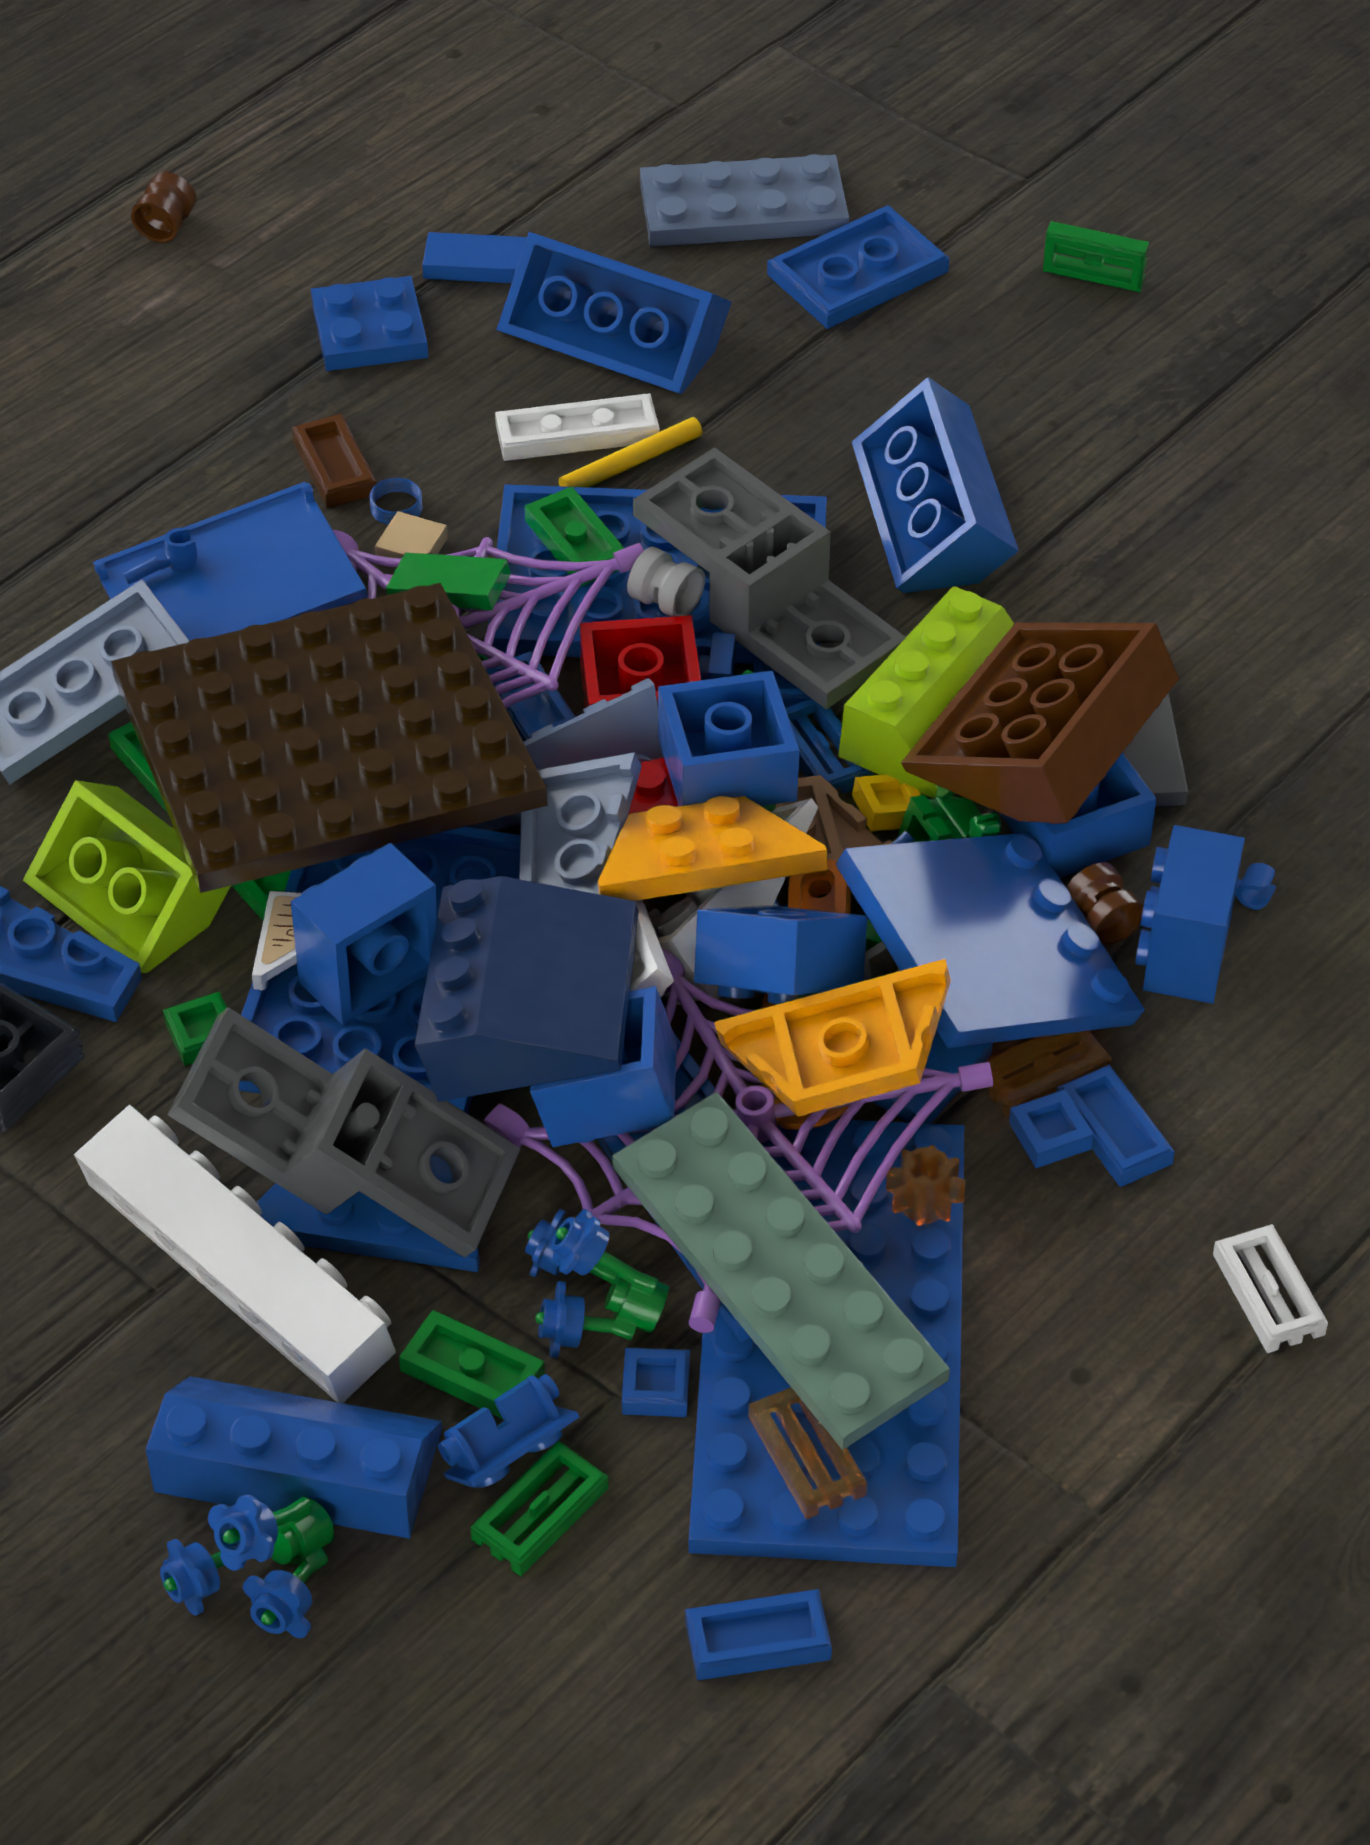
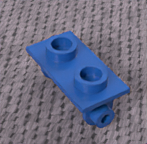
[438,1374,580,1488]

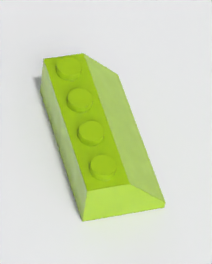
[838,586,1014,799]

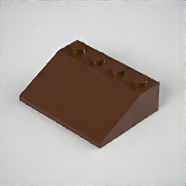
[901,622,1179,824]

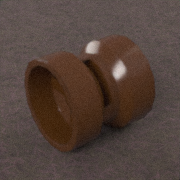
[131,172,197,243]
[1067,862,1144,945]

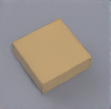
[375,511,448,558]

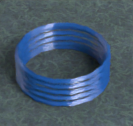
[369,477,423,525]

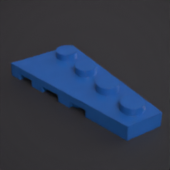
[0,886,142,1022]

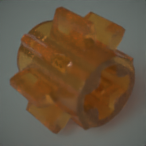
[886,1145,966,1226]

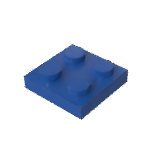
[311,276,428,371]

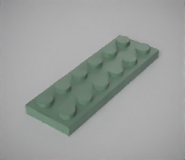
[612,1091,950,1450]

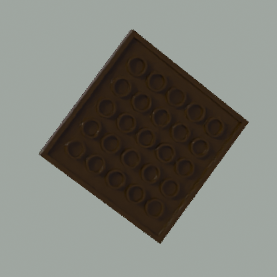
[111,583,548,893]

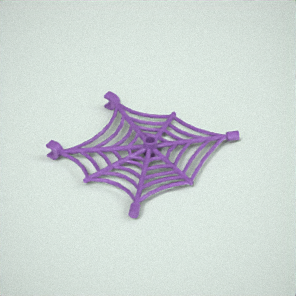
[333,530,644,709]
[484,947,993,1333]

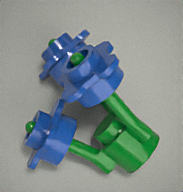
[525,1209,669,1359]
[160,1494,334,1638]

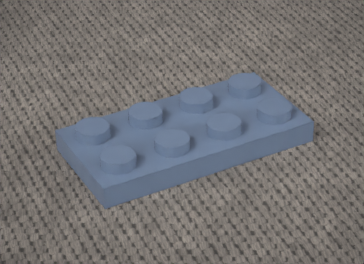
[640,154,849,247]
[0,579,189,785]

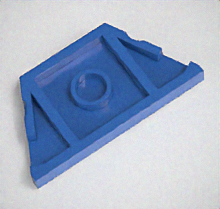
[256,1155,481,1272]

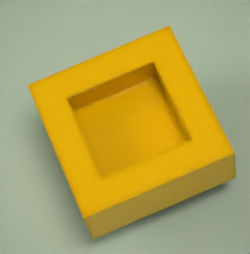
[852,774,921,831]

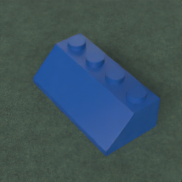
[496,232,732,394]
[852,377,1019,593]
[146,1376,442,1539]

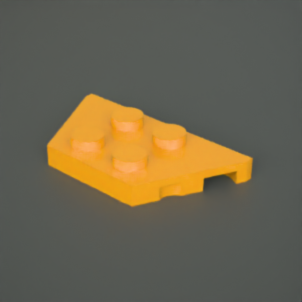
[598,796,827,901]
[714,959,951,1117]

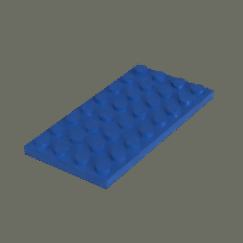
[689,1119,964,1567]

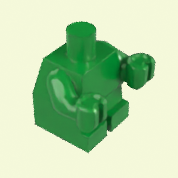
[897,785,1001,842]

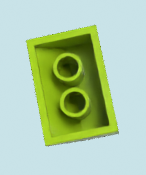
[23,780,231,973]

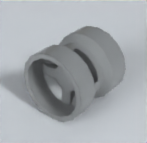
[627,546,705,617]

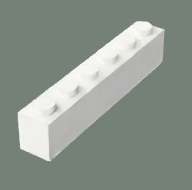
[74,1104,396,1403]

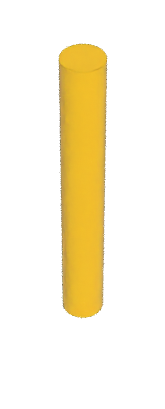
[558,417,702,488]

